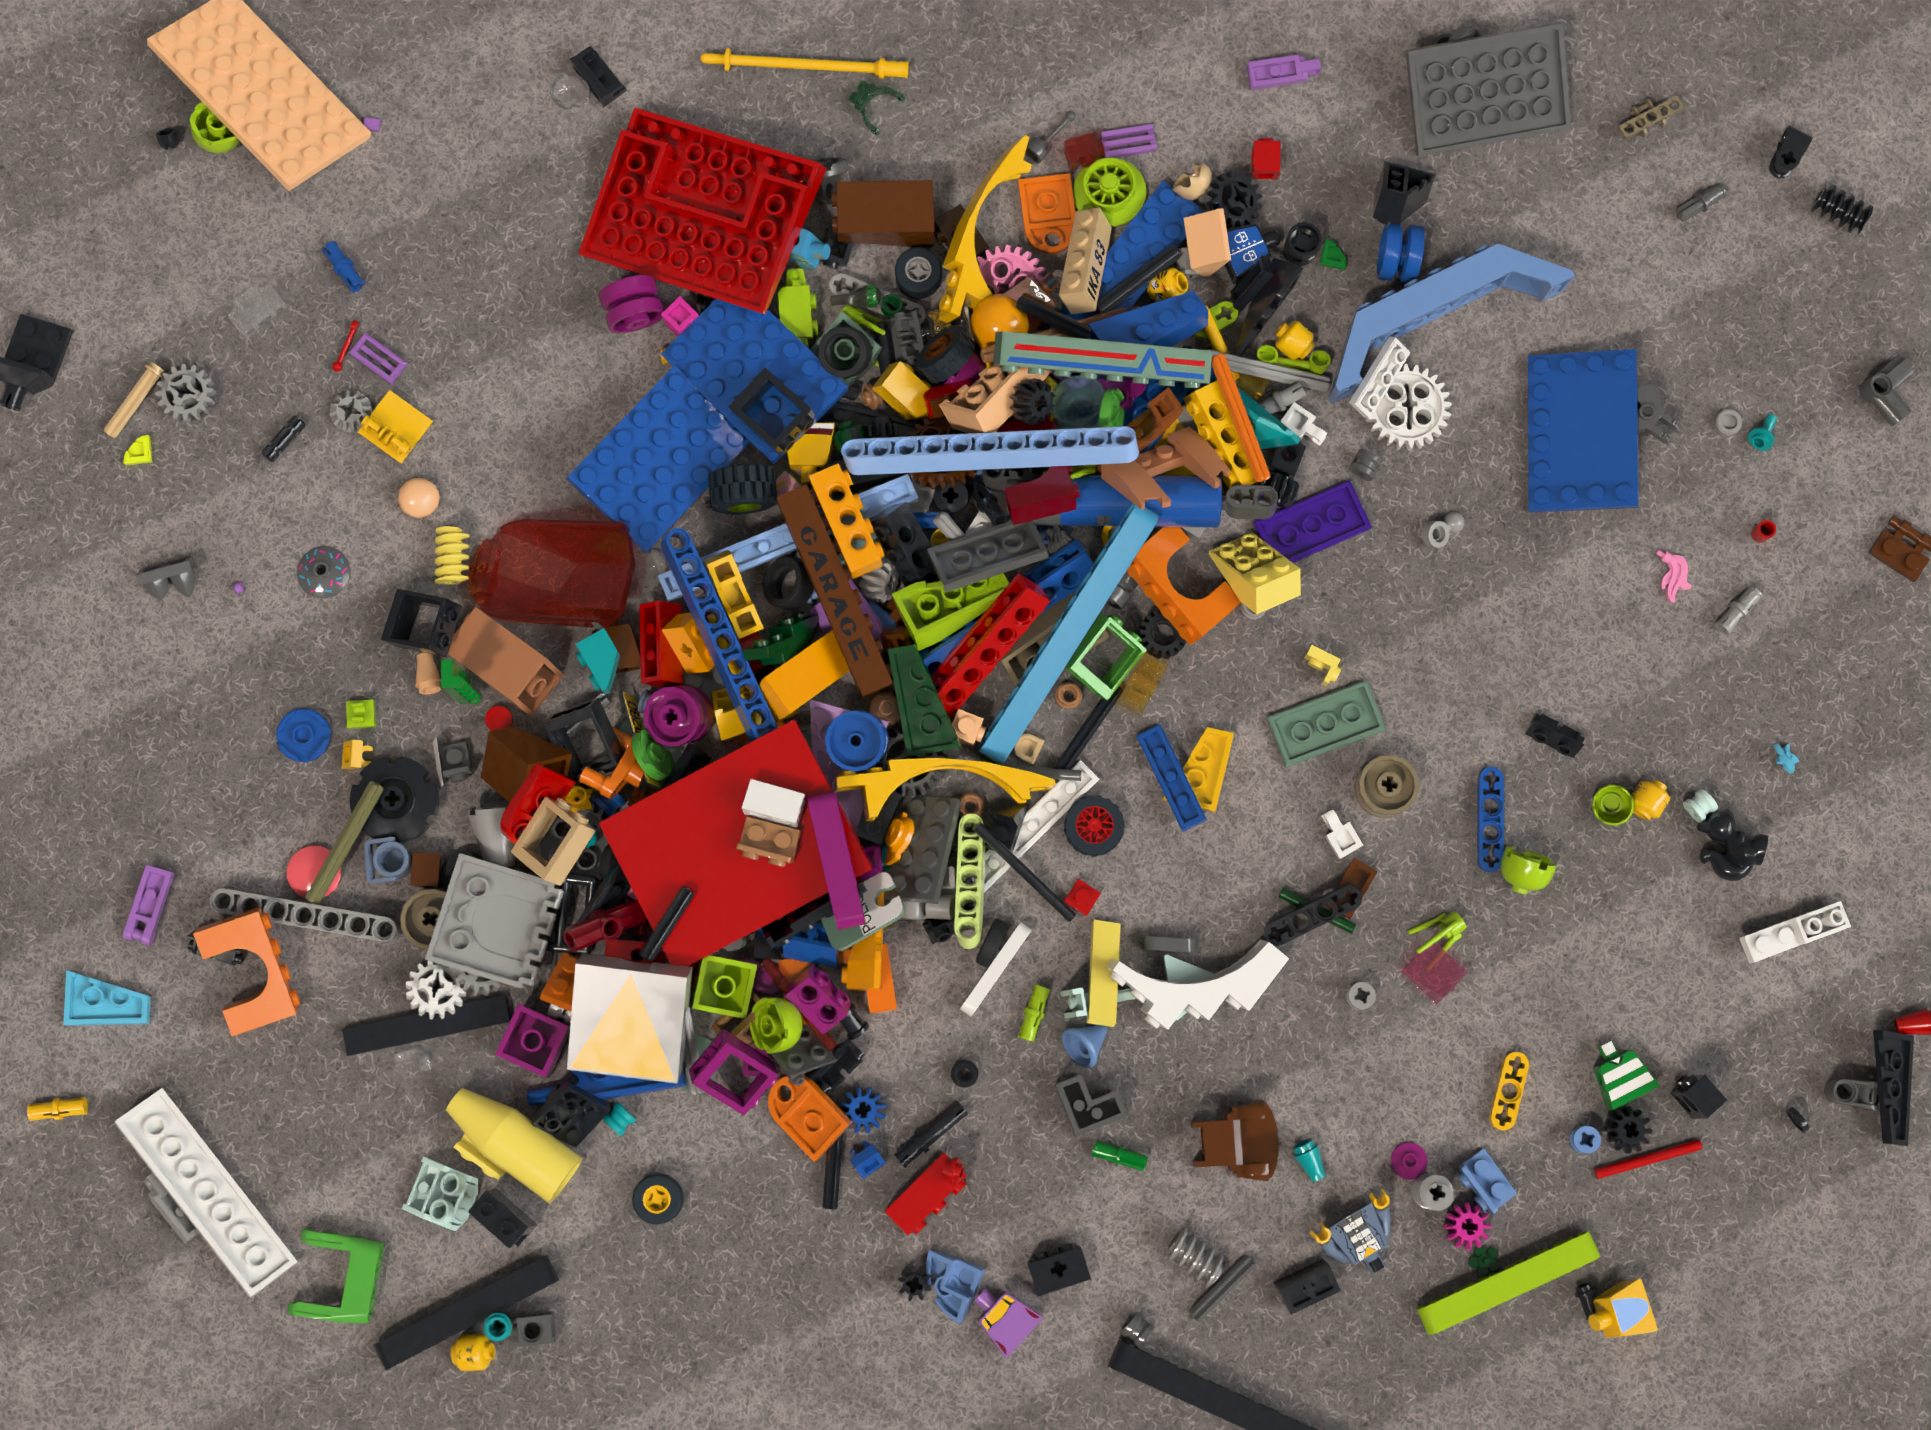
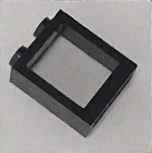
[728,368,815,455]
[381,589,462,657]
[543,698,624,781]

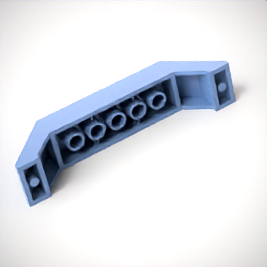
[1328,244,1575,405]

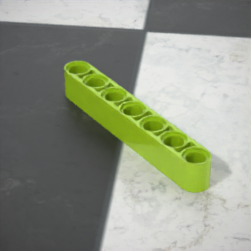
[1416,1230,1601,1335]

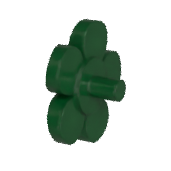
[1468,1246,1500,1278]

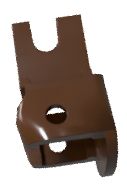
[1190,1100,1278,1181]

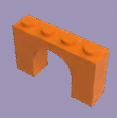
[1126,527,1241,646]
[193,907,301,1036]
[778,943,897,1025]

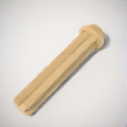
[104,362,165,438]

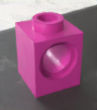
[661,296,699,337]

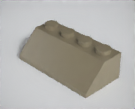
[998,591,1110,687]

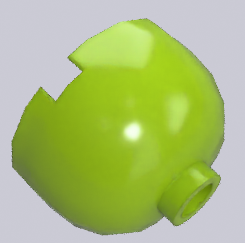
[190,102,241,154]
[1500,846,1557,894]
[750,997,803,1054]

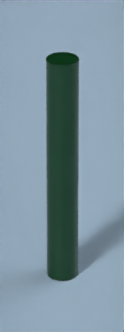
[1278,888,1356,934]

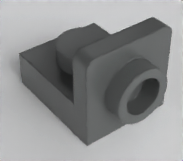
[439,742,473,783]

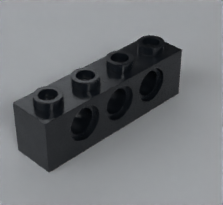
[870,501,940,587]

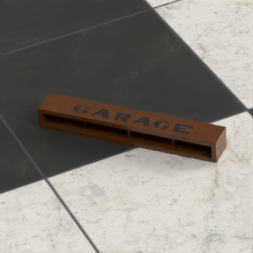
[776,485,893,699]

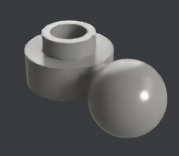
[1422,512,1465,548]

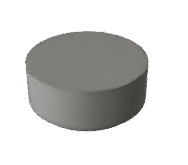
[1714,409,1742,437]

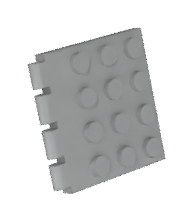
[425,853,564,989]

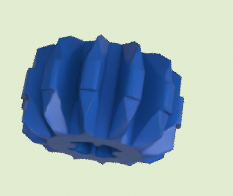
[840,1087,886,1133]

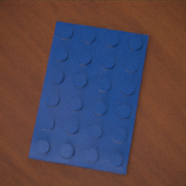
[661,299,849,465]
[566,365,750,553]

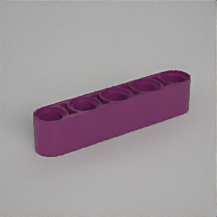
[807,790,866,931]

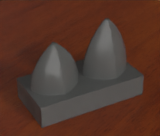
[136,556,195,600]

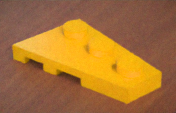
[1162,727,1234,813]

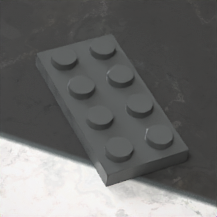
[927,521,1048,593]
[884,796,961,904]

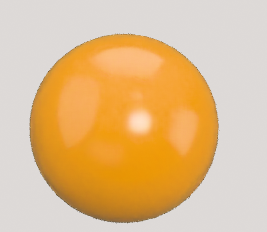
[970,294,1029,348]

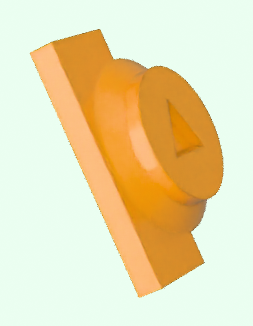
[885,812,914,866]

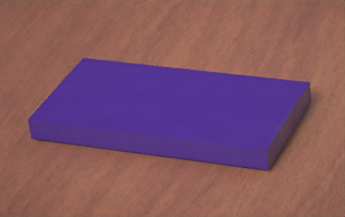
[1252,480,1372,563]

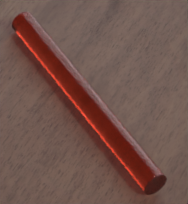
[761,957,837,1051]

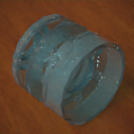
[1050,375,1105,429]

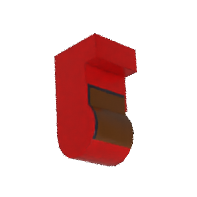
[923,378,971,418]

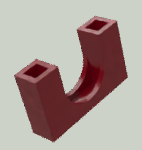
[997,417,1080,525]

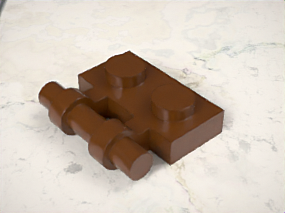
[1868,515,1931,582]

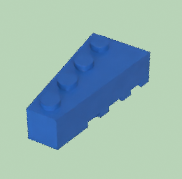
[1088,290,1208,347]

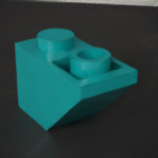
[575,628,620,695]

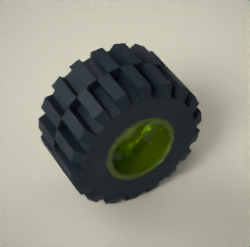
[708,464,777,515]

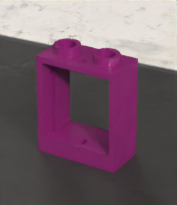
[689,1029,778,1115]

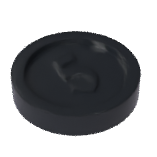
[1786,1107,1809,1133]

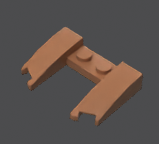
[1101,426,1230,509]

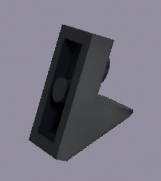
[985,798,1029,853]

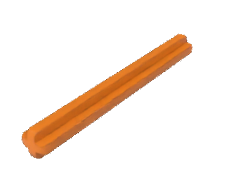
[1211,353,1271,483]

